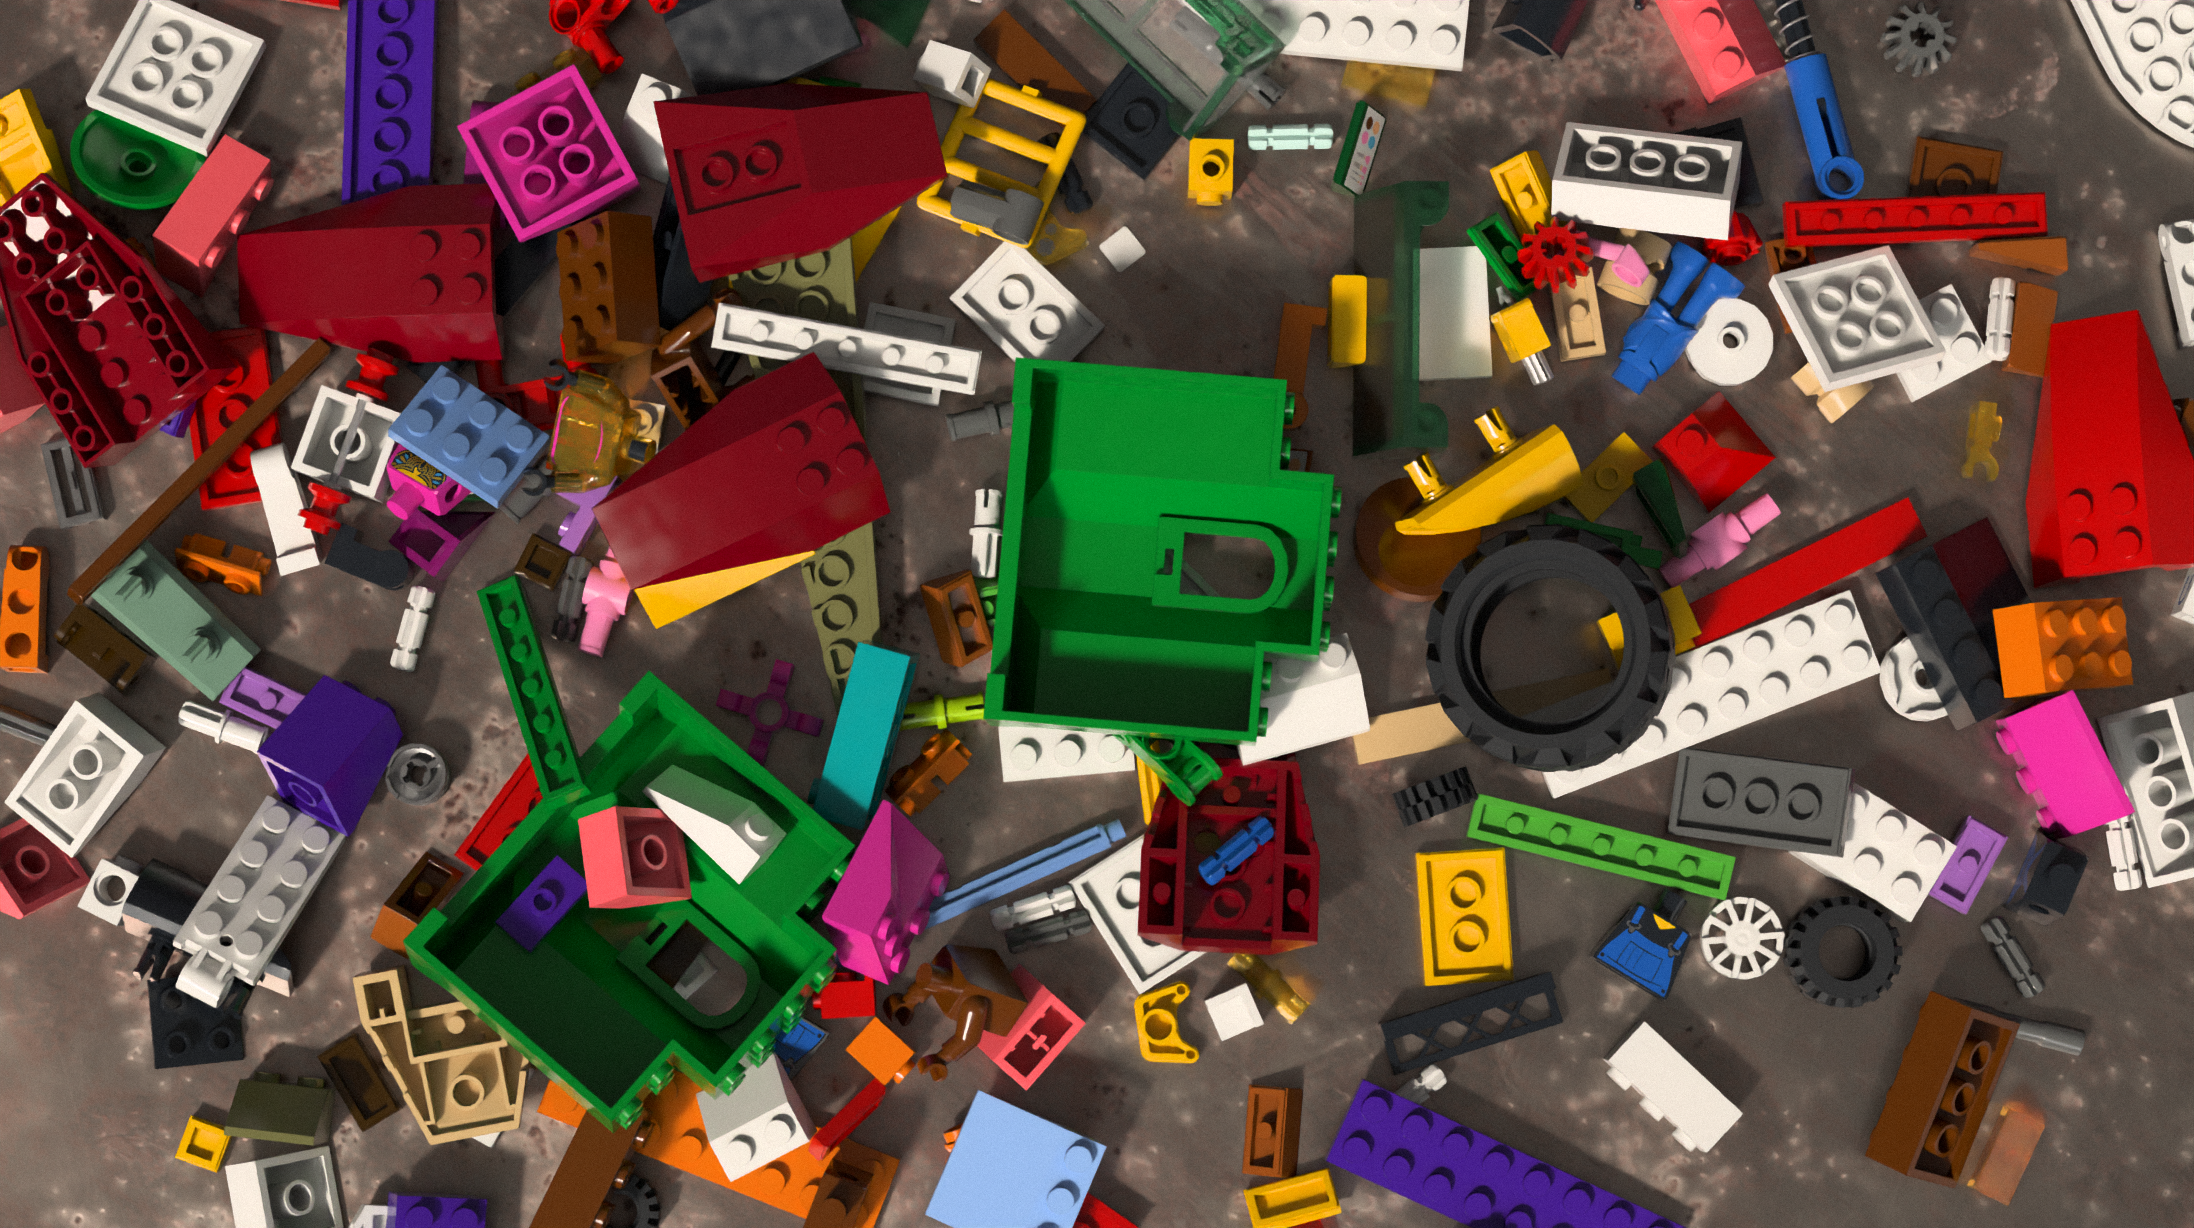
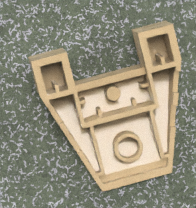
[352,964,530,1145]

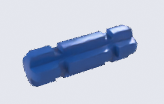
[1198,815,1275,885]

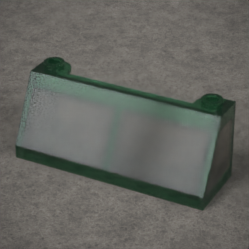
[1352,181,1449,460]

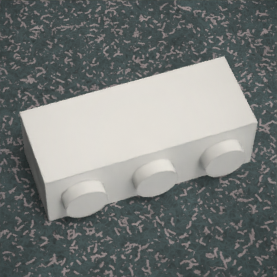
[1603,1020,1743,1153]

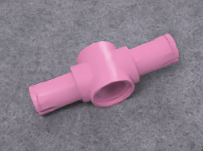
[1657,493,1781,588]
[577,546,634,658]

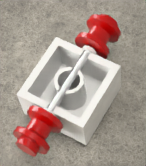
[291,348,401,536]

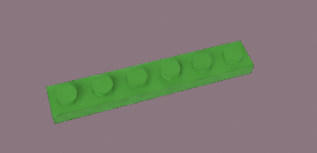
[1465,793,1736,900]

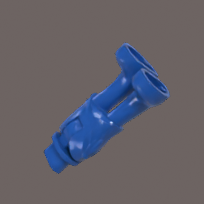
[1611,241,1746,395]

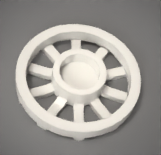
[1700,897,1785,980]

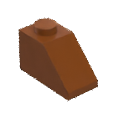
[370,851,464,960]

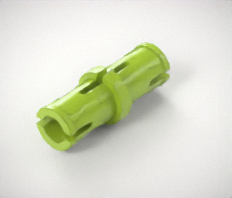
[899,691,984,732]

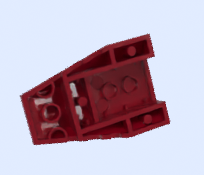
[237,183,504,363]
[591,351,890,590]
[1137,741,1320,955]

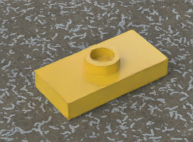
[1563,432,1653,522]

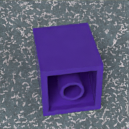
[256,675,403,837]

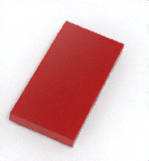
[189,326,283,512]

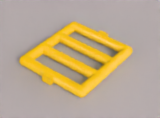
[917,77,1086,248]

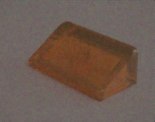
[1967,1106,2045,1206]

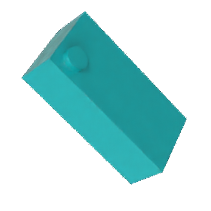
[807,639,920,830]

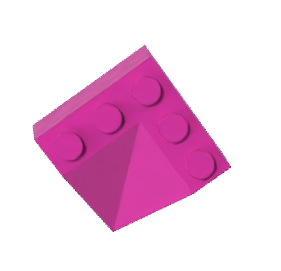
[822,800,950,985]

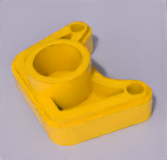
[1134,981,1199,1063]

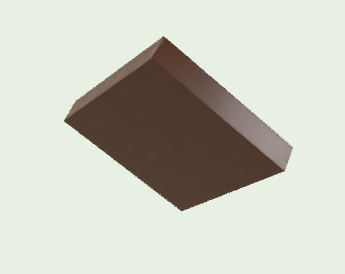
[1905,136,2004,197]

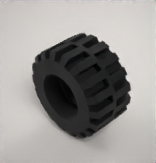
[1783,896,1903,1008]

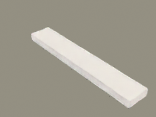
[711,303,982,395]

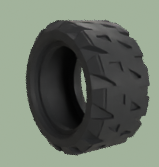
[1425,524,1676,772]

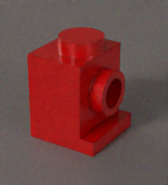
[812,972,877,1019]

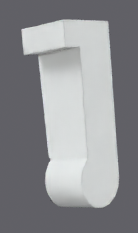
[2158,218,2194,349]
[250,442,324,576]

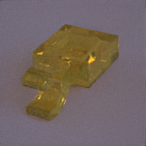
[1962,401,2002,482]

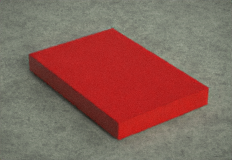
[454,754,543,871]

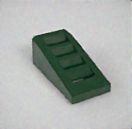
[1632,458,1687,559]

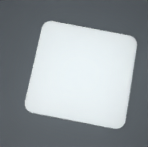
[1099,226,1146,272]

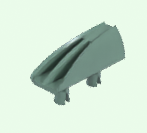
[91,540,261,701]

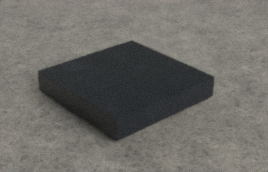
[1081,59,1199,183]

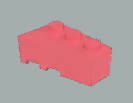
[153,134,274,298]

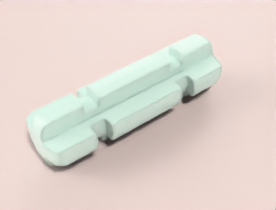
[1247,123,1333,150]

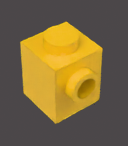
[1188,138,1234,206]

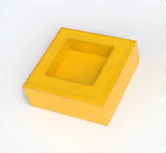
[175,1115,233,1173]

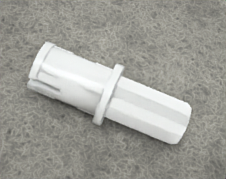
[969,489,1004,578]
[178,700,269,754]

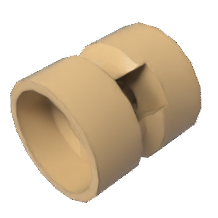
[1597,228,1672,305]
[1791,362,1875,424]

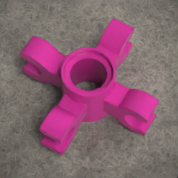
[716,659,824,767]

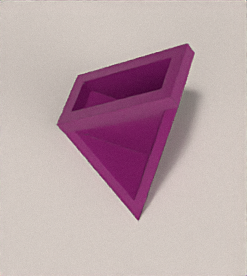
[388,509,495,582]

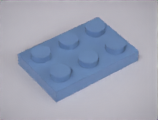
[388,365,551,509]

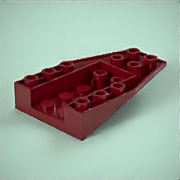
[653,83,948,283]
[0,173,238,468]

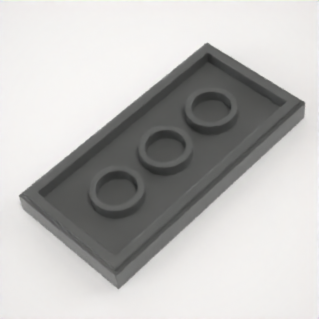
[1667,747,1856,858]

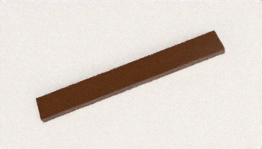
[67,338,331,605]

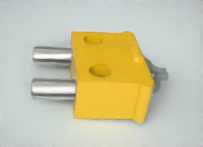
[1489,286,1554,385]

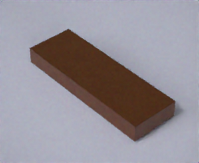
[973,9,1097,130]

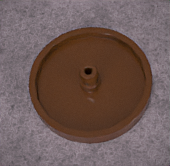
[1353,477,1482,602]

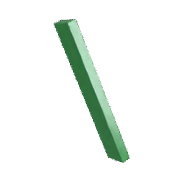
[477,574,592,811]

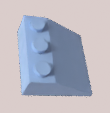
[924,1090,1107,1228]

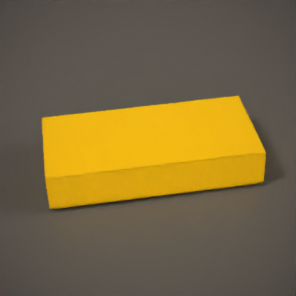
[1243,1167,1341,1228]

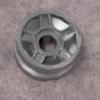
[385,743,451,806]

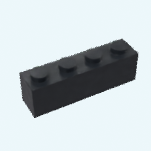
[653,175,715,339]

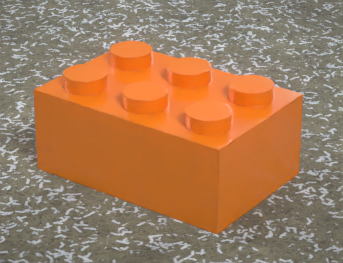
[1993,597,2133,698]

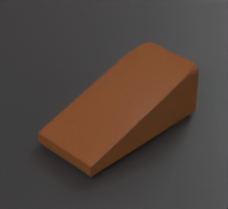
[1969,236,2068,276]

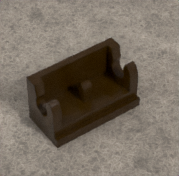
[54,603,157,696]

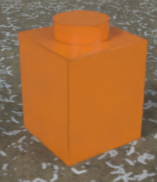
[845,1016,917,1086]

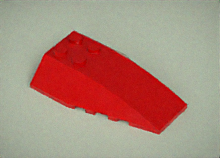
[2026,309,2194,589]

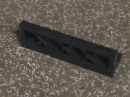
[1378,971,1563,1075]

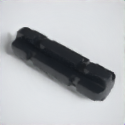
[1037,132,1093,216]

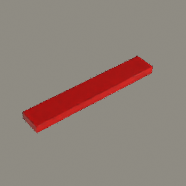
[1782,192,2048,248]
[1689,497,1928,651]

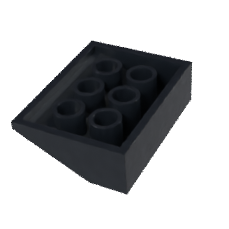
[663,0,863,95]
[1875,517,2032,731]

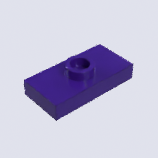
[495,855,587,954]

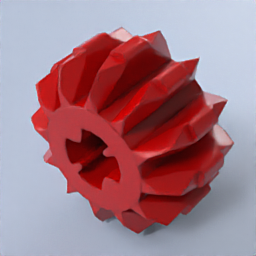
[1517,216,1594,294]

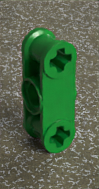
[1112,734,1223,806]

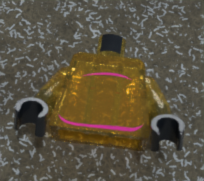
[522,359,657,496]

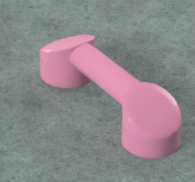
[1549,231,1650,287]

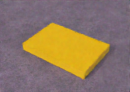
[1415,848,1514,986]

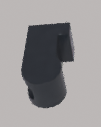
[325,522,414,591]

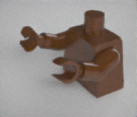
[650,287,755,430]
[883,944,1028,1082]

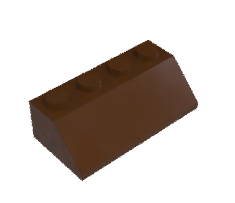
[1865,990,2020,1189]

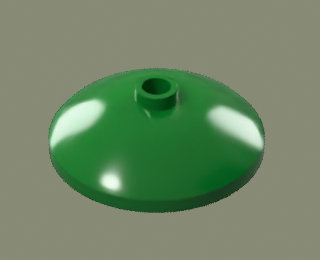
[70,109,205,209]

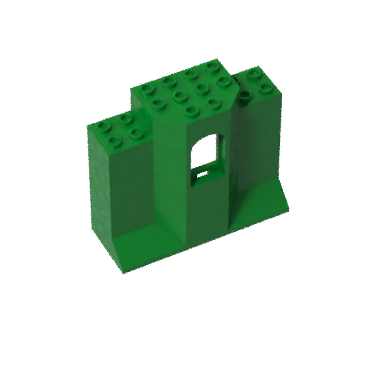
[983,357,1342,746]
[403,671,855,1134]

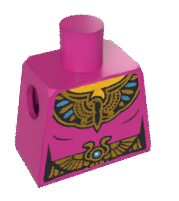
[386,444,471,520]

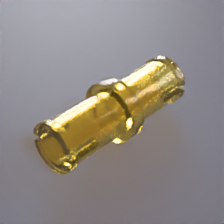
[1227,953,1311,1025]

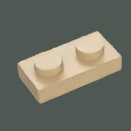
[1548,267,1606,362]

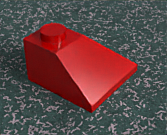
[1651,391,1776,514]

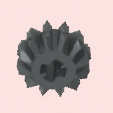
[1880,1,1957,77]

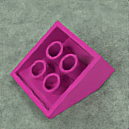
[457,64,642,243]
[1996,690,2135,839]

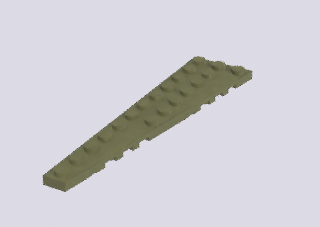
[729,236,883,717]

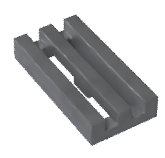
[40,438,107,530]

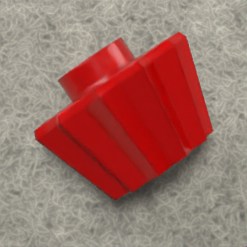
[1701,211,1763,266]

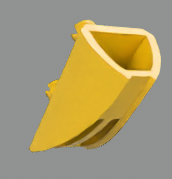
[1395,405,1584,535]

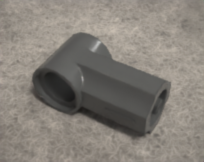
[950,179,1044,245]

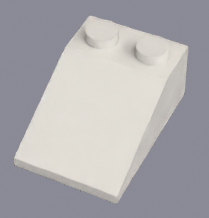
[4,692,166,858]

